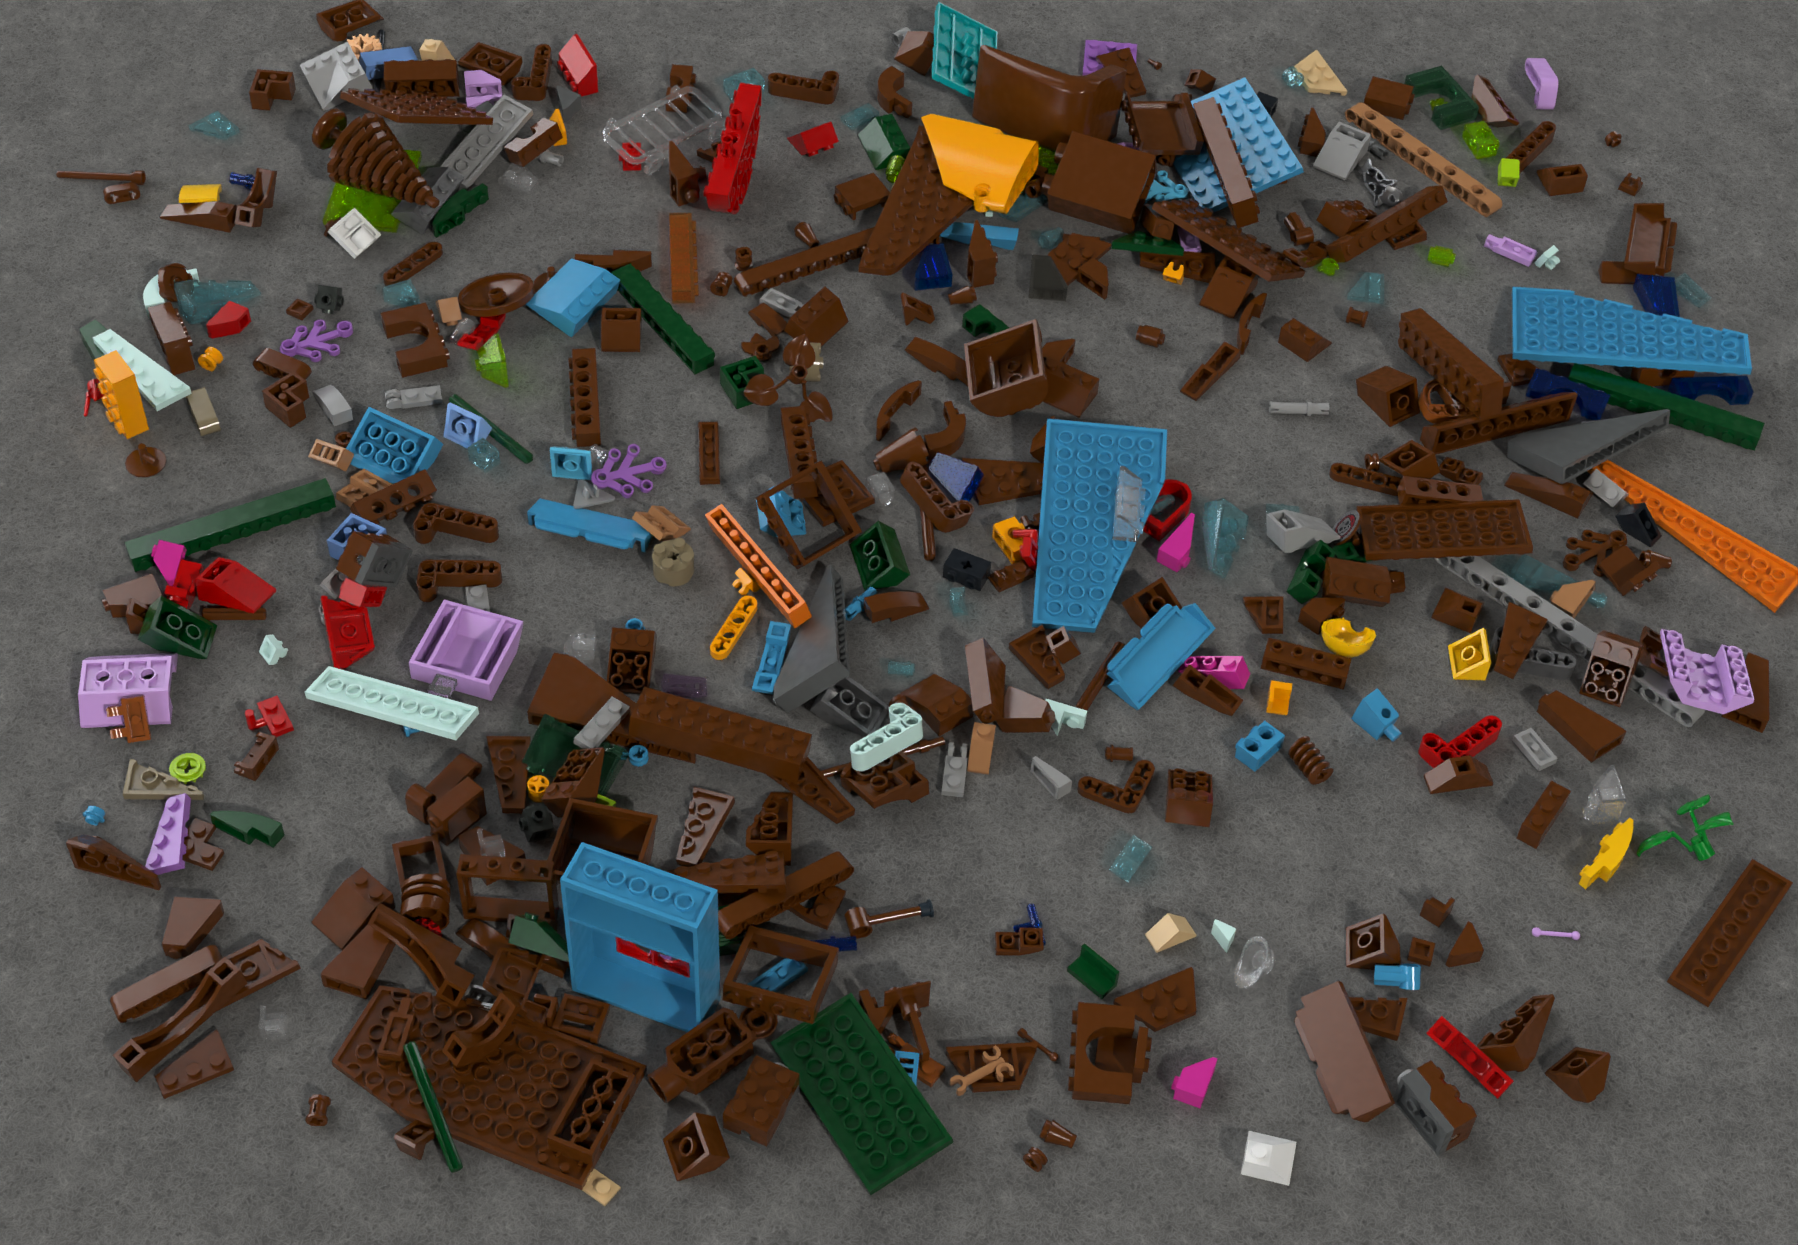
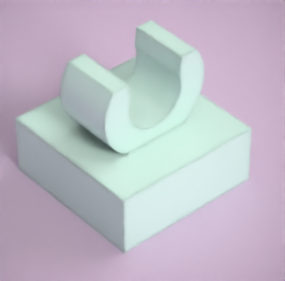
[1534,245,1560,270]
[259,634,288,665]

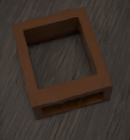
[427,777,487,846]
[392,835,447,893]

